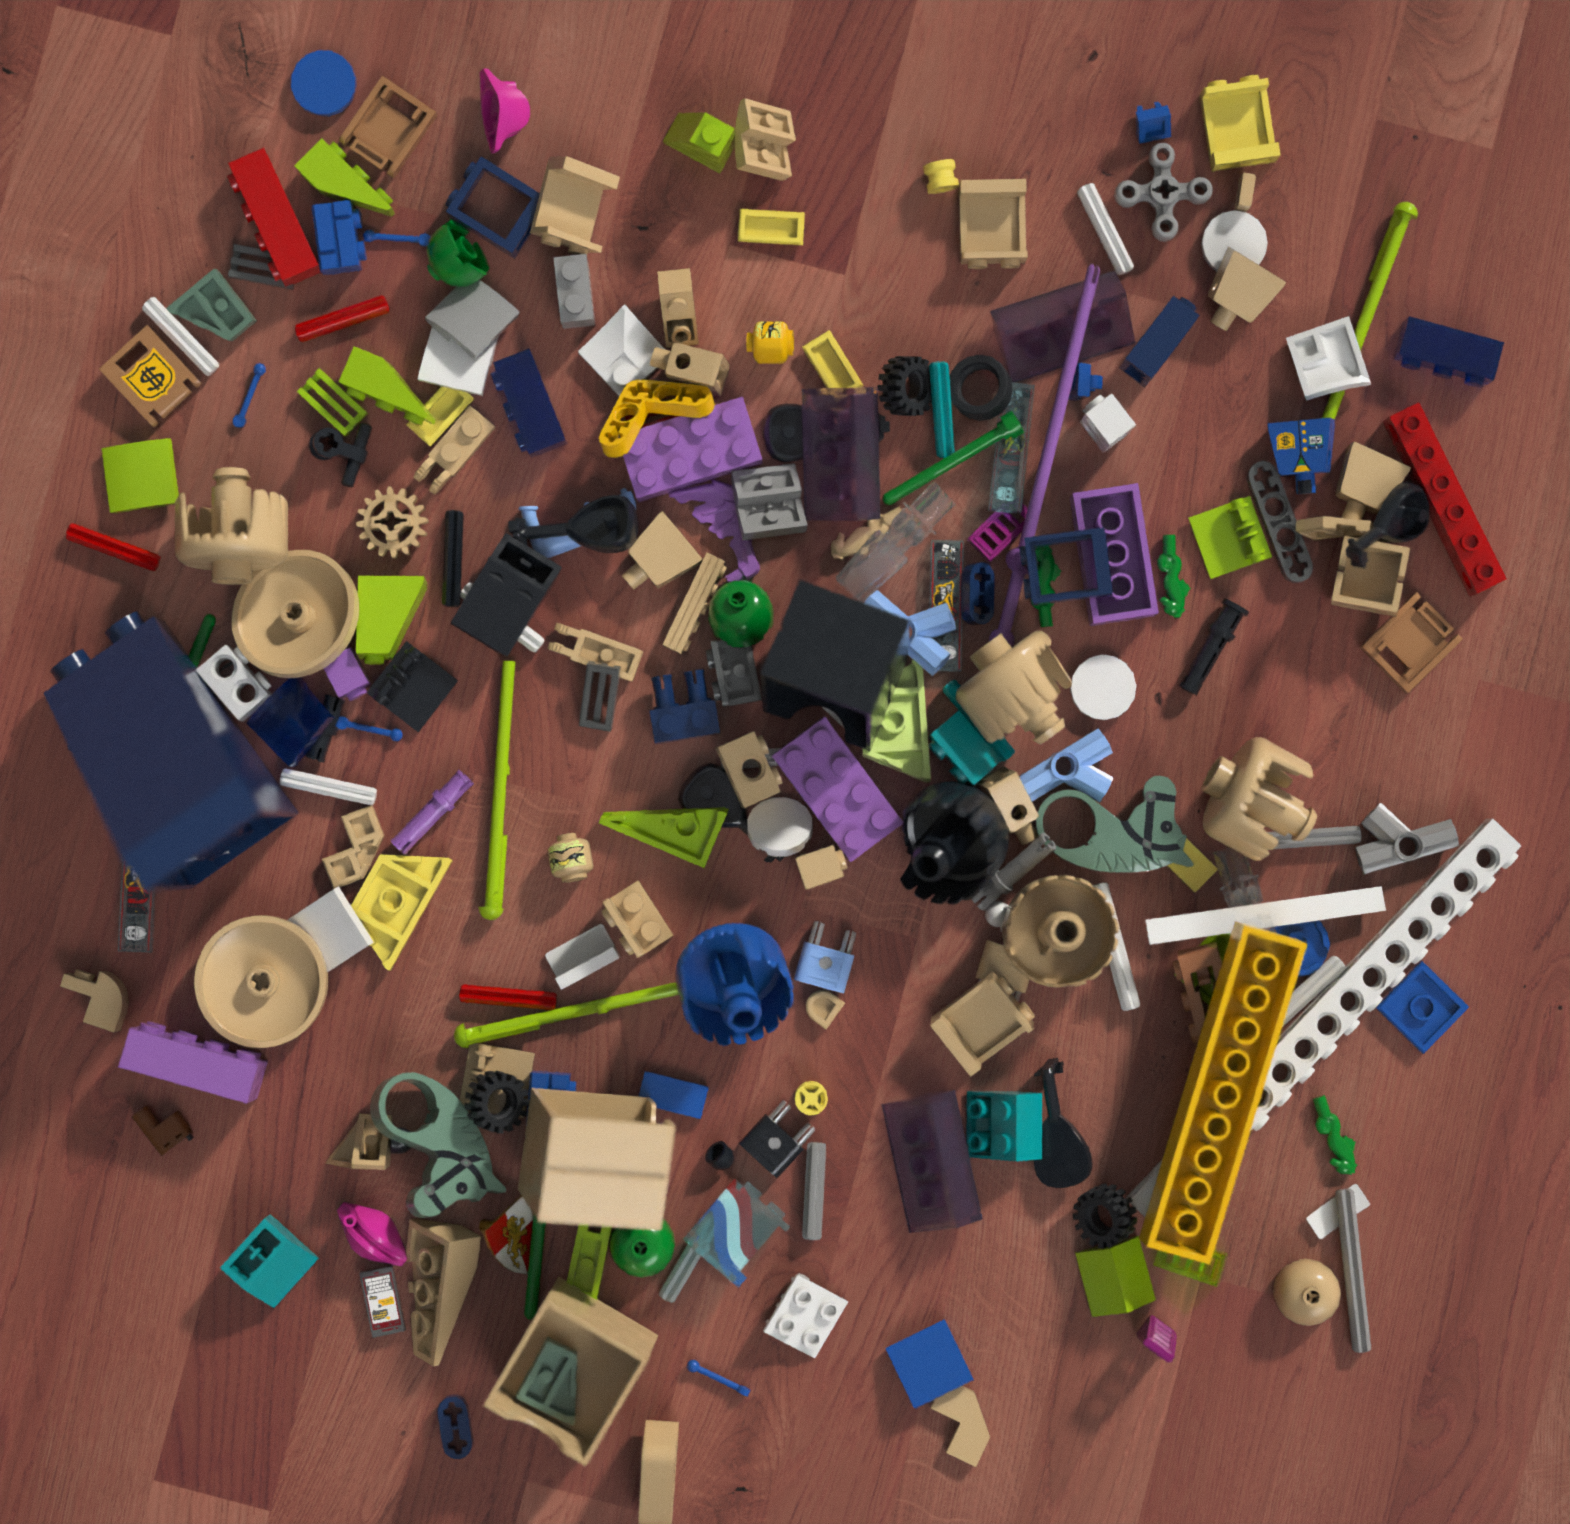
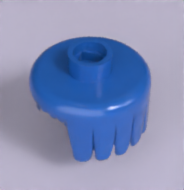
[675,923,794,1046]

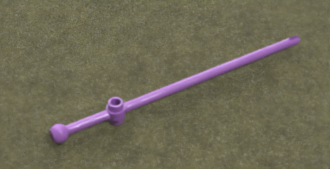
[989,264,1100,647]

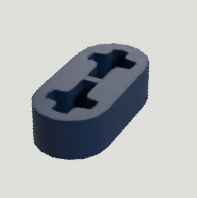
[961,562,995,625]
[438,1394,474,1459]

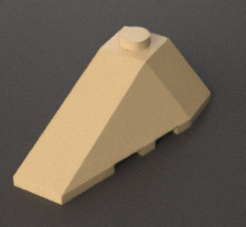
[406,1219,481,1367]

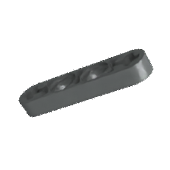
[1246,461,1313,583]

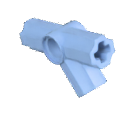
[864,590,956,676]
[1019,728,1113,802]

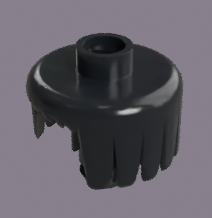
[900,781,1009,905]

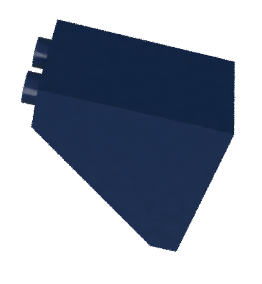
[44,611,299,892]

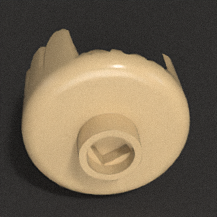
[175,467,288,585]
[956,631,1072,745]
[1201,737,1317,861]
[1002,875,1119,987]

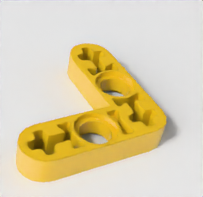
[599,379,715,458]

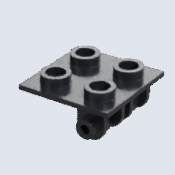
[367,641,458,733]

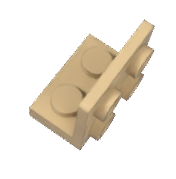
[601,880,674,958]

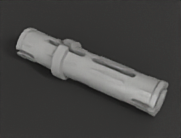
[972,833,1056,911]

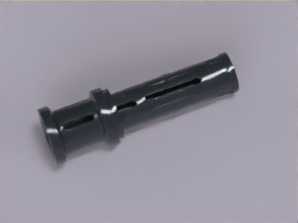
[1178,598,1249,696]

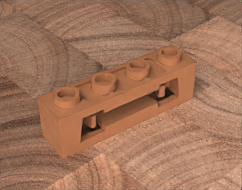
[1173,942,1222,1044]

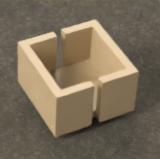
[1331,536,1410,617]

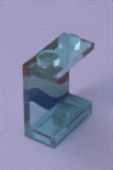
[683,1179,790,1288]

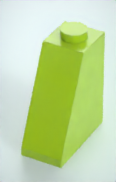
[663,112,735,173]
[356,576,427,665]

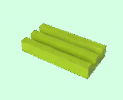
[297,368,368,437]

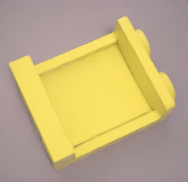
[1200,75,1280,172]

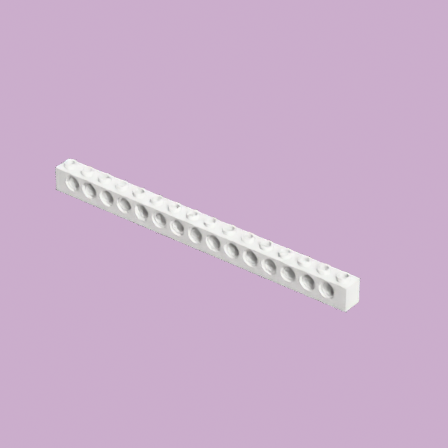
[1126,818,1521,1216]

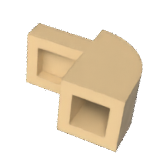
[60,969,129,1032]

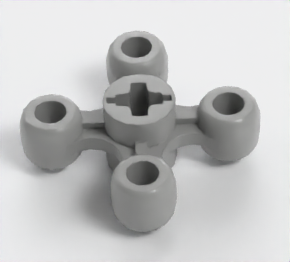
[1114,143,1213,242]

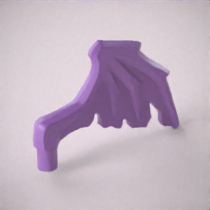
[668,479,760,583]

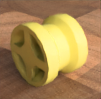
[923,159,960,194]
[795,1081,828,1115]

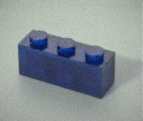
[1393,316,1504,387]
[490,348,567,458]

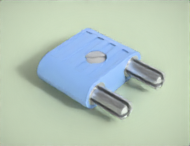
[794,921,856,993]

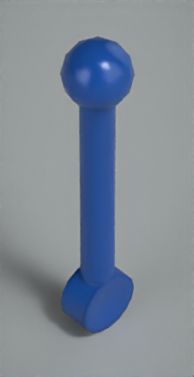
[363,230,430,247]
[232,363,266,428]
[336,716,403,741]
[687,1360,751,1397]

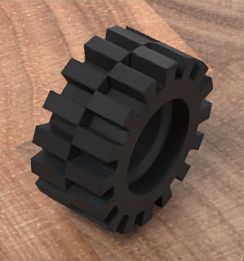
[877,356,932,416]
[464,1070,530,1133]
[1073,1183,1137,1249]

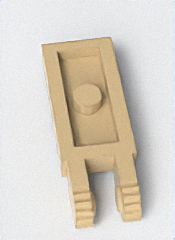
[414,405,496,495]
[547,623,644,682]

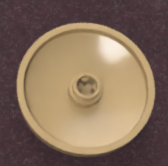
[232,550,359,678]
[194,915,328,1048]

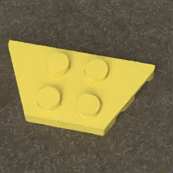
[351,854,453,971]

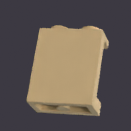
[959,179,1028,269]
[930,971,1035,1077]

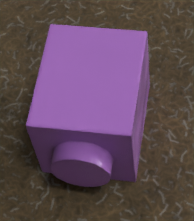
[324,647,372,701]

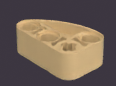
[638,1420,679,1524]

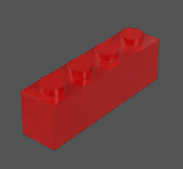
[227,147,321,288]

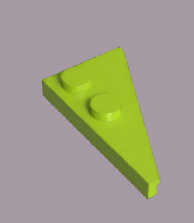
[599,807,729,868]

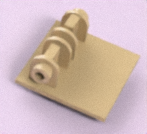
[460,1043,535,1118]

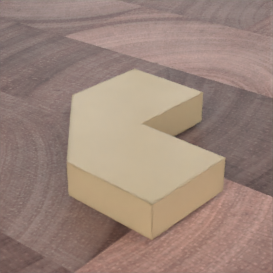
[1296,516,1384,542]
[322,805,385,889]
[930,1386,990,1467]

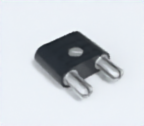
[739,1101,815,1178]

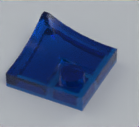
[246,677,334,767]

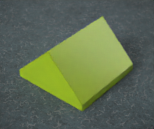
[1075,1236,1156,1317]

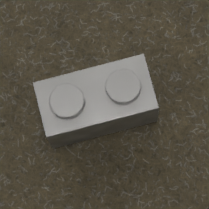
[553,254,596,329]

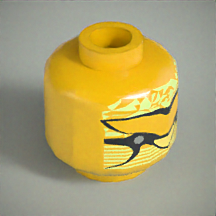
[746,321,794,364]

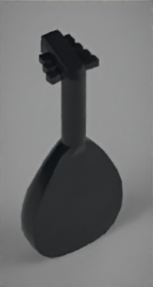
[763,403,890,462]
[1345,482,1430,569]
[508,495,639,553]
[678,763,785,863]
[1033,1058,1093,1188]

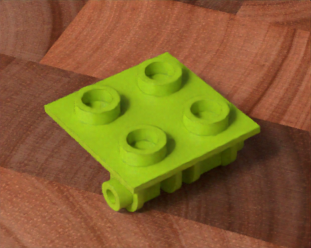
[1188,496,1272,579]

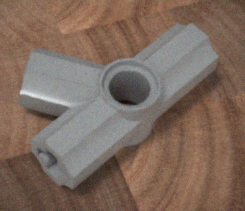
[1355,803,1459,875]

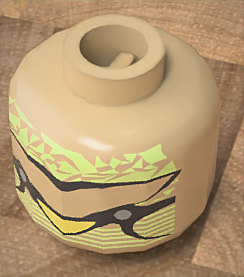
[548,833,594,883]

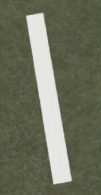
[1146,886,1386,944]

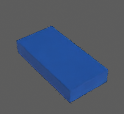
[638,1071,709,1119]

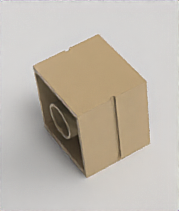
[518,1088,675,1230]
[483,1277,658,1466]

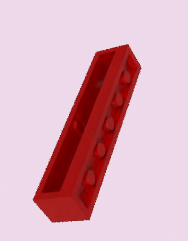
[1383,402,1507,597]

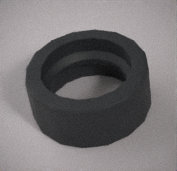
[950,354,1013,421]

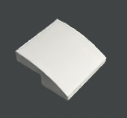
[418,327,499,396]

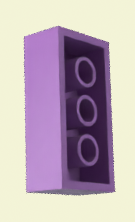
[619,396,763,503]
[1069,483,1159,626]
[771,717,903,862]
[118,1021,268,1103]

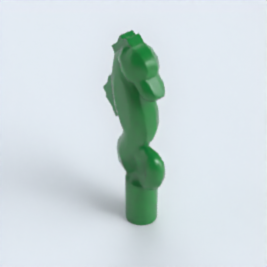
[1157,534,1191,618]
[1031,546,1061,628]
[1313,1095,1357,1175]

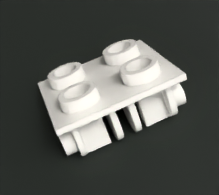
[763,1273,848,1358]

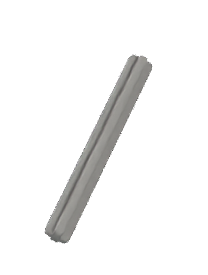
[1335,1189,1371,1353]

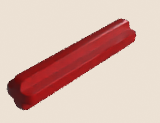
[294,295,390,342]
[65,523,161,571]
[459,984,557,1010]

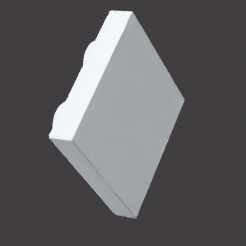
[288,887,374,972]

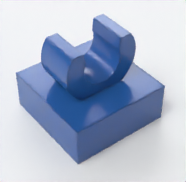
[1136,102,1171,144]
[1068,363,1103,401]

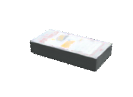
[359,1265,406,1338]

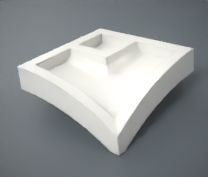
[578,304,664,396]
[1286,316,1371,401]

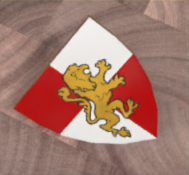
[479,1195,533,1274]

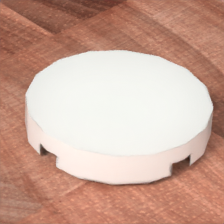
[1201,210,1268,272]
[1070,655,1136,720]
[747,797,813,857]

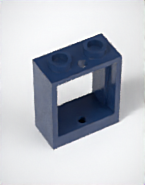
[445,156,540,259]
[1119,296,1200,388]
[1019,527,1113,606]

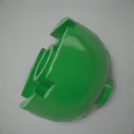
[427,220,489,288]
[708,580,774,647]
[609,1219,675,1278]

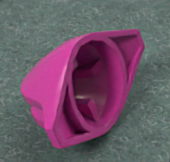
[479,68,530,154]
[337,1202,407,1267]

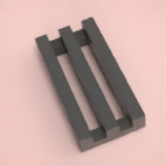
[228,244,295,290]
[579,661,621,732]

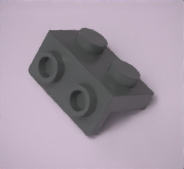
[706,640,762,708]

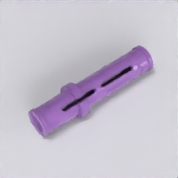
[390,770,474,855]

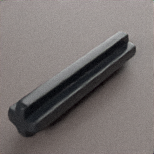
[442,510,464,607]

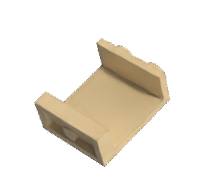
[530,156,620,255]

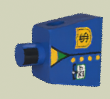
[1267,418,1335,494]

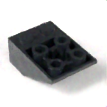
[450,533,562,658]

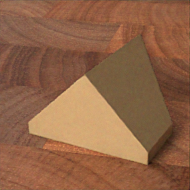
[325,1114,392,1170]

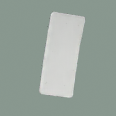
[1306,1184,1370,1239]

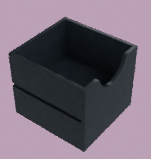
[760,579,910,751]

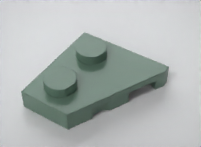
[166,269,257,341]
[516,1337,577,1426]

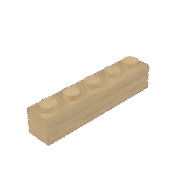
[662,553,727,655]

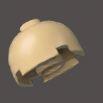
[1273,1258,1341,1326]

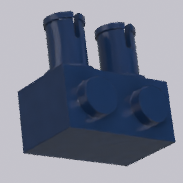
[650,669,721,744]

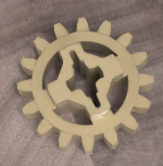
[356,486,429,559]

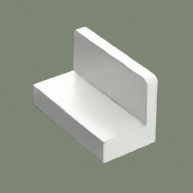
[545,924,621,990]

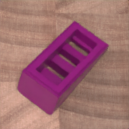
[967,497,1028,563]
[1136,1315,1177,1363]

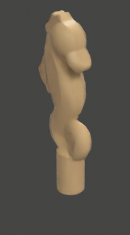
[831,506,905,561]

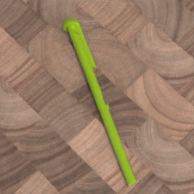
[1322,202,1418,419]
[478,660,515,920]
[454,982,679,1048]

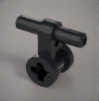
[308,423,372,488]

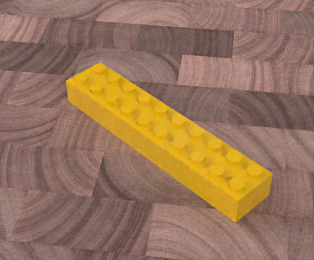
[1139,921,1307,1264]

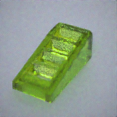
[1153,1249,1228,1287]

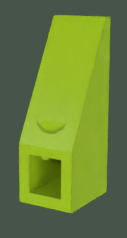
[294,138,395,217]
[338,346,436,426]

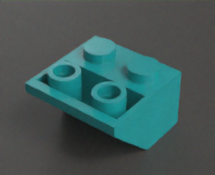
[928,711,1002,786]
[966,1091,1042,1162]
[220,1214,319,1308]

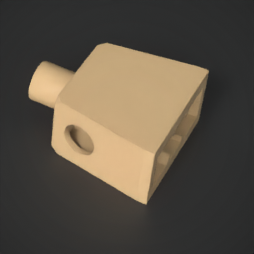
[1208,246,1286,331]
[650,343,730,397]
[1335,441,1411,520]
[622,511,703,590]
[976,766,1039,845]

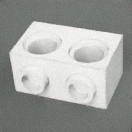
[1080,394,1136,453]
[196,645,273,722]

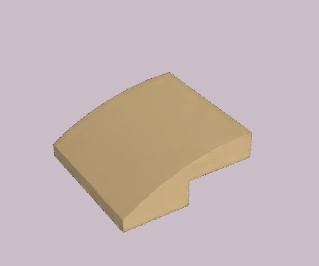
[735,98,796,181]

